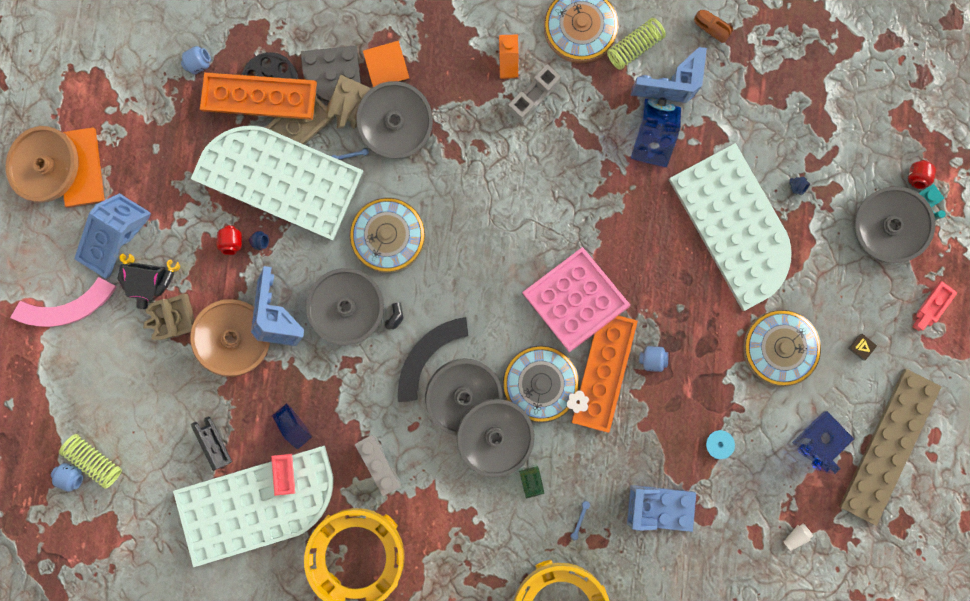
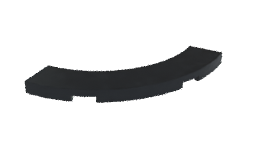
[398,317,468,402]

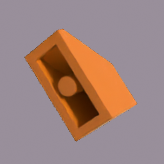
[499,34,519,79]

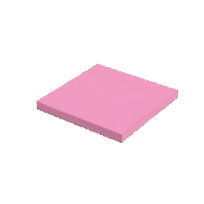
[522,247,630,353]

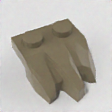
[326,75,372,129]
[143,294,195,340]

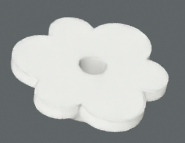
[567,391,589,413]

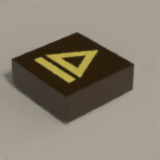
[848,334,877,361]

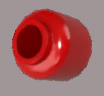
[908,160,936,189]
[216,225,242,255]

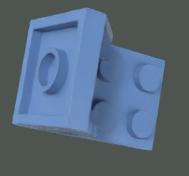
[631,47,707,103]
[74,193,151,279]
[251,266,304,346]
[627,485,696,532]

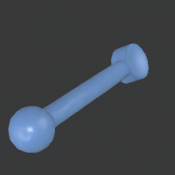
[331,148,369,160]
[571,501,590,540]

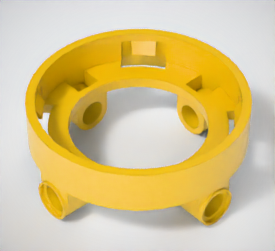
[304,508,405,601]
[514,560,609,601]

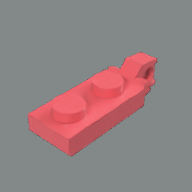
[912,281,957,331]

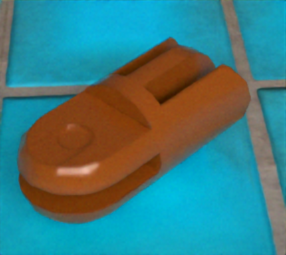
[694,10,734,43]

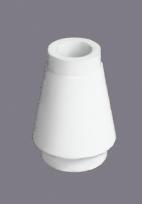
[783,523,814,551]

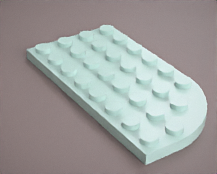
[191,126,364,241]
[669,143,791,311]
[173,446,333,567]

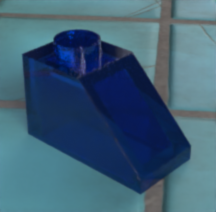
[272,403,312,450]

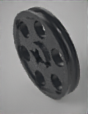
[242,52,298,79]

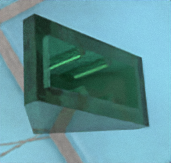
[518,464,545,499]

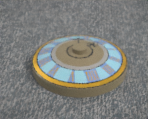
[349,197,426,274]
[743,310,821,386]

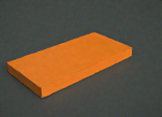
[63,127,105,208]

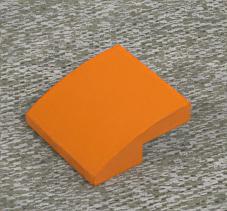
[363,41,409,87]

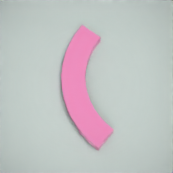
[10,277,117,327]

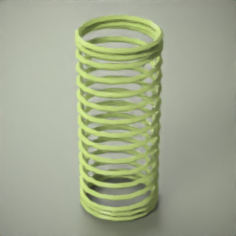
[607,18,666,70]
[59,434,122,489]

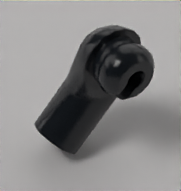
[385,302,404,330]

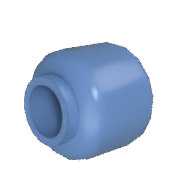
[181,46,211,74]
[640,346,668,372]
[51,463,83,492]

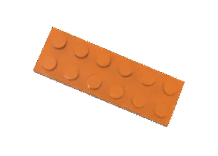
[200,72,317,120]
[571,315,638,433]

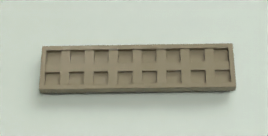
[839,369,942,526]

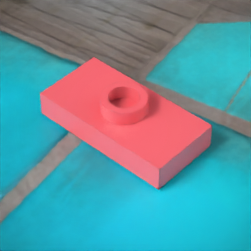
[271,454,295,496]

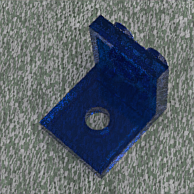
[631,98,681,168]
[792,411,854,474]

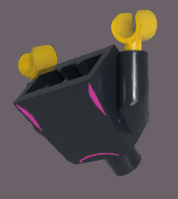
[117,254,180,309]

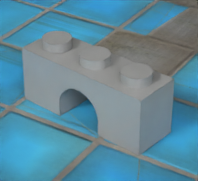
[508,64,561,124]
[355,434,402,496]

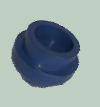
[789,176,810,196]
[248,231,269,250]

